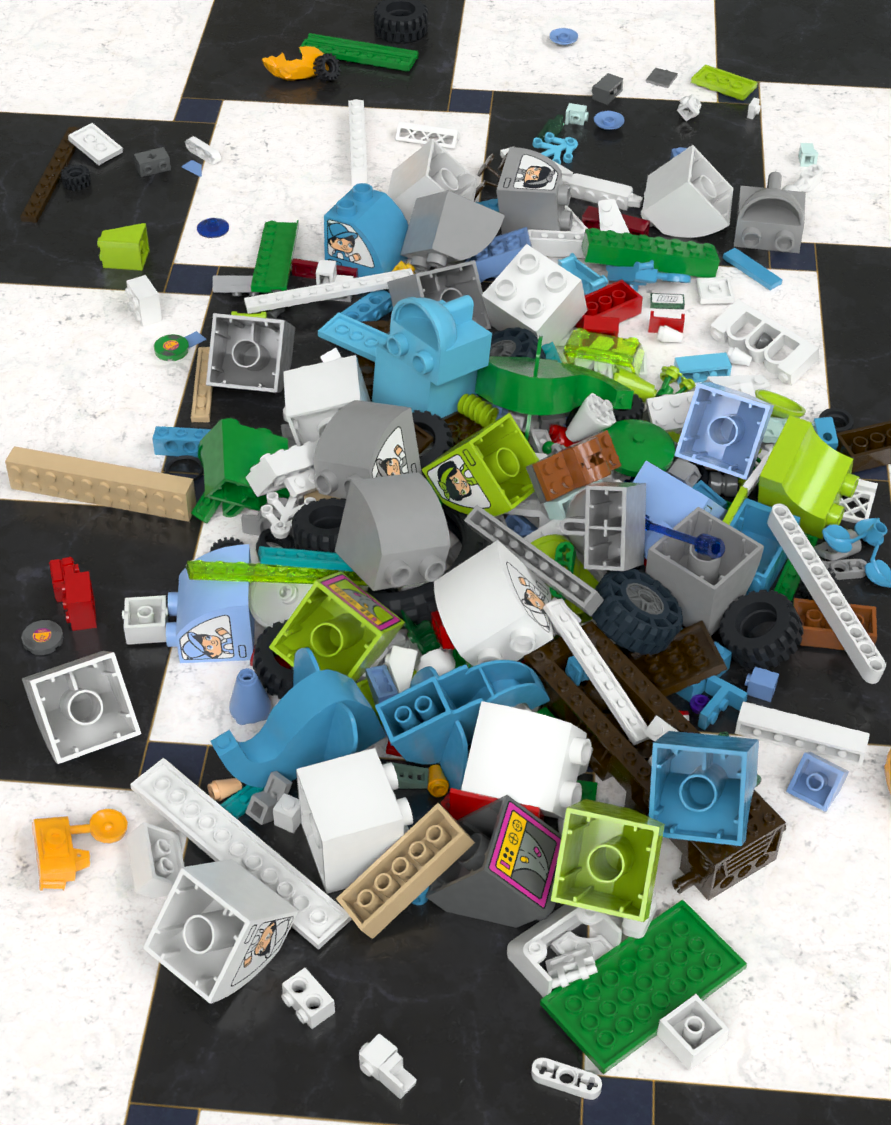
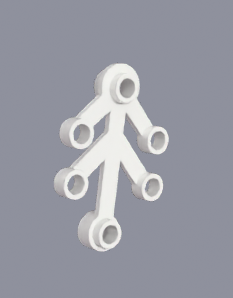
[261,492,316,539]

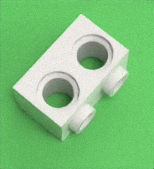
[281,968,335,1029]

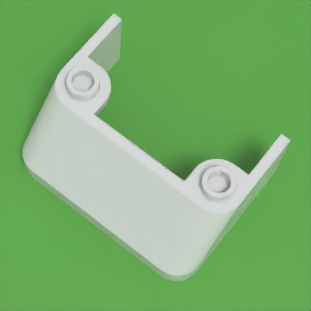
[507,904,622,997]

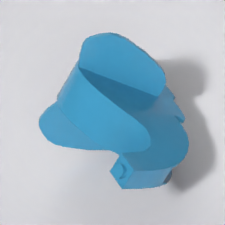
[210,647,386,788]
[375,660,550,790]

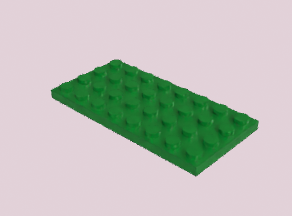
[540,899,747,1075]

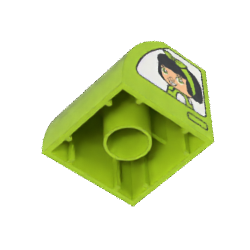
[421,413,539,516]

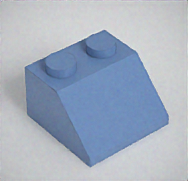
[786,752,849,812]

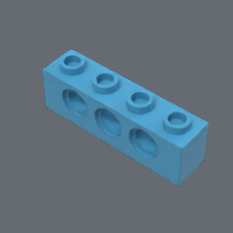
[341,289,393,322]
[152,426,211,458]

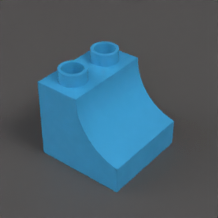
[649,731,759,846]

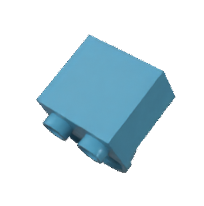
[386,295,492,386]

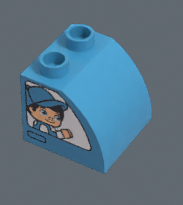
[324,183,409,277]

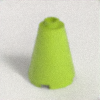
[613,365,657,402]

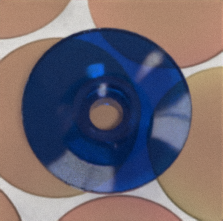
[197,217,229,238]

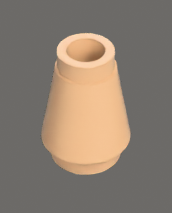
[207,778,242,802]

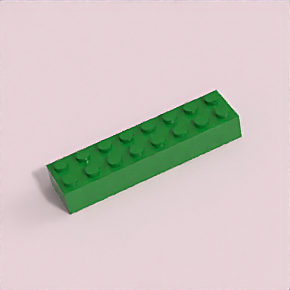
[581,228,720,278]

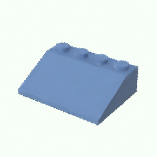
[465,227,532,282]

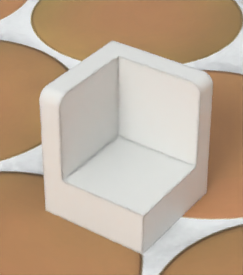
[378,1052,416,1099]

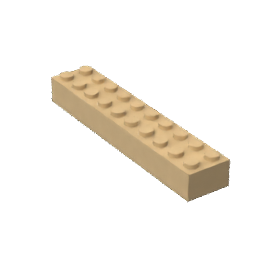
[5,446,196,522]

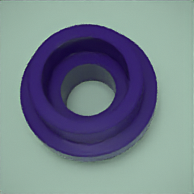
[690,695,710,714]

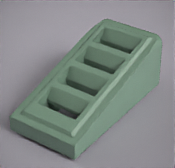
[386,762,429,789]

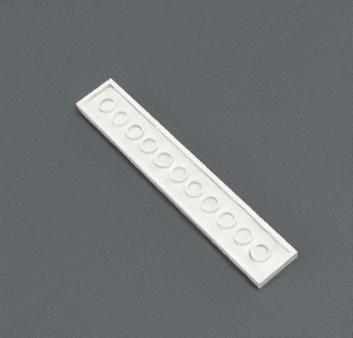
[130,758,351,950]

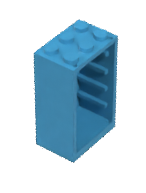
[730,498,800,596]

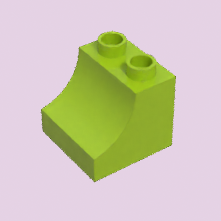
[758,415,859,539]

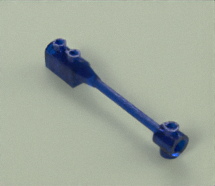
[645,514,725,559]

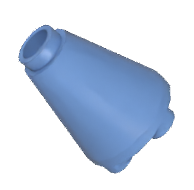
[229,668,271,725]

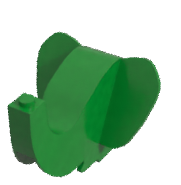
[475,335,634,441]

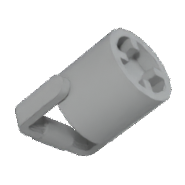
[814,529,861,561]

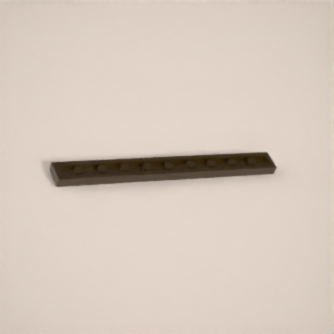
[20,127,81,223]

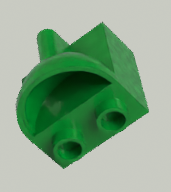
[198,418,290,517]

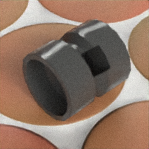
[708,472,738,497]

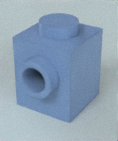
[745,667,779,702]

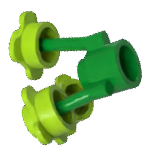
[656,365,696,397]

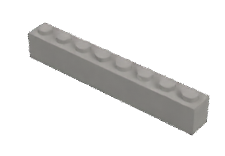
[464,505,604,616]

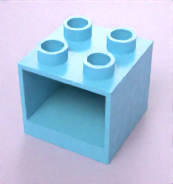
[372,341,478,418]

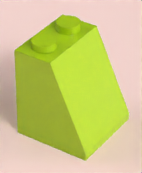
[97,223,150,270]

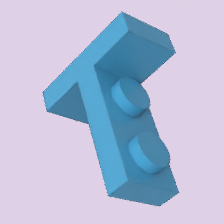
[698,675,748,730]

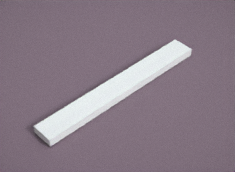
[543,598,650,745]

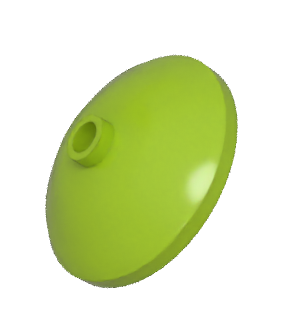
[755,389,806,419]

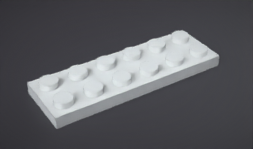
[645,382,756,433]

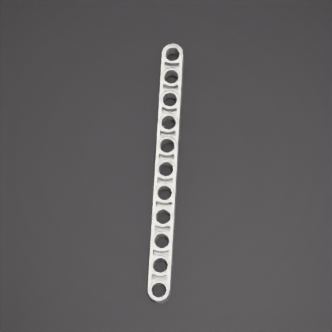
[767,504,886,684]

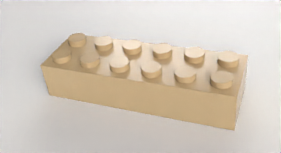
[336,803,475,939]

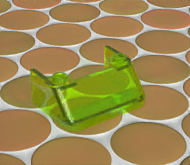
[563,328,644,376]

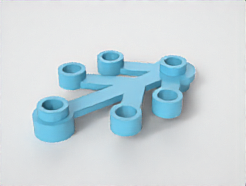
[532,132,578,164]

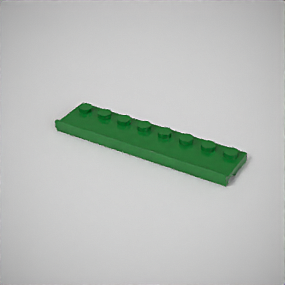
[299,33,419,71]
[251,220,299,292]

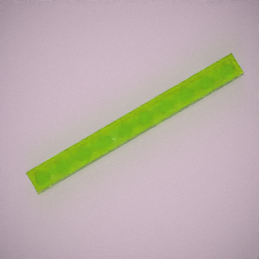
[186,560,368,586]

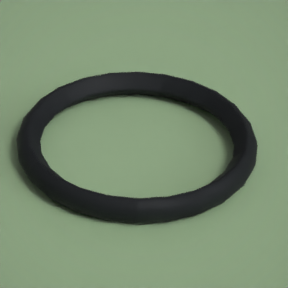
[165,455,204,481]

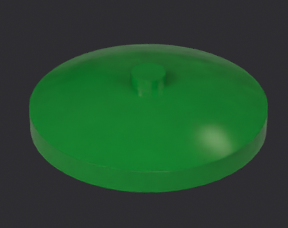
[604,419,675,477]

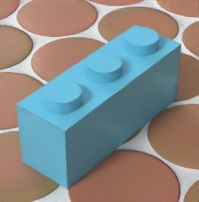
[674,352,732,385]

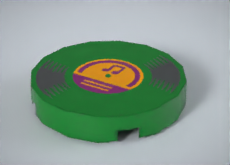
[154,334,189,361]

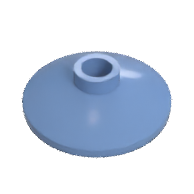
[550,28,578,45]
[594,111,624,130]

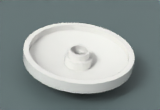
[249,564,324,628]

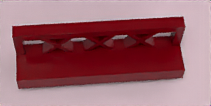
[292,258,359,279]

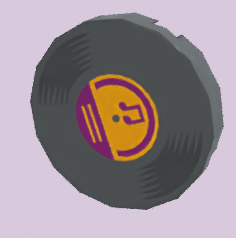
[21,620,64,655]

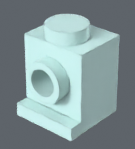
[565,103,589,125]
[798,143,818,167]

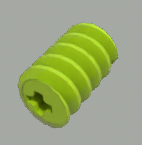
[457,394,499,427]

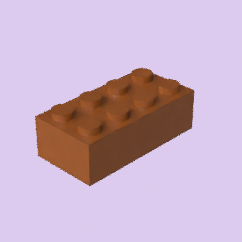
[793,598,877,650]

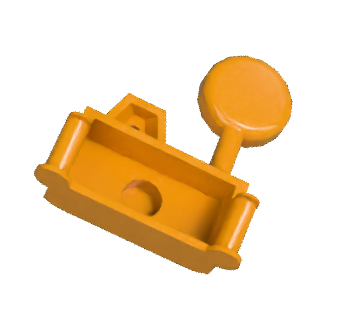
[32,809,128,891]

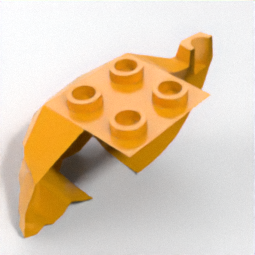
[262,46,329,81]

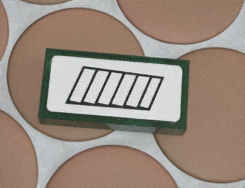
[650,293,685,309]

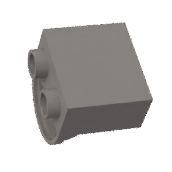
[734,171,806,253]
[560,482,646,571]

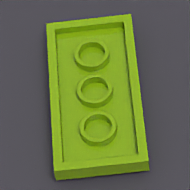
[691,64,758,101]

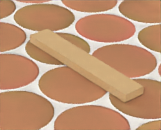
[191,347,213,422]

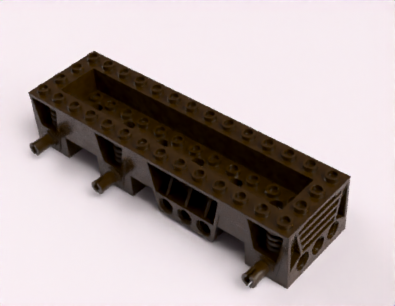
[524,621,786,901]

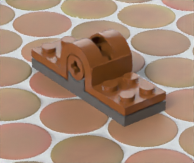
[526,430,621,504]

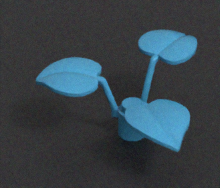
[822,518,891,588]

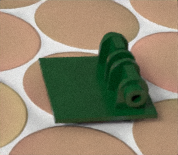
[401,610,440,655]

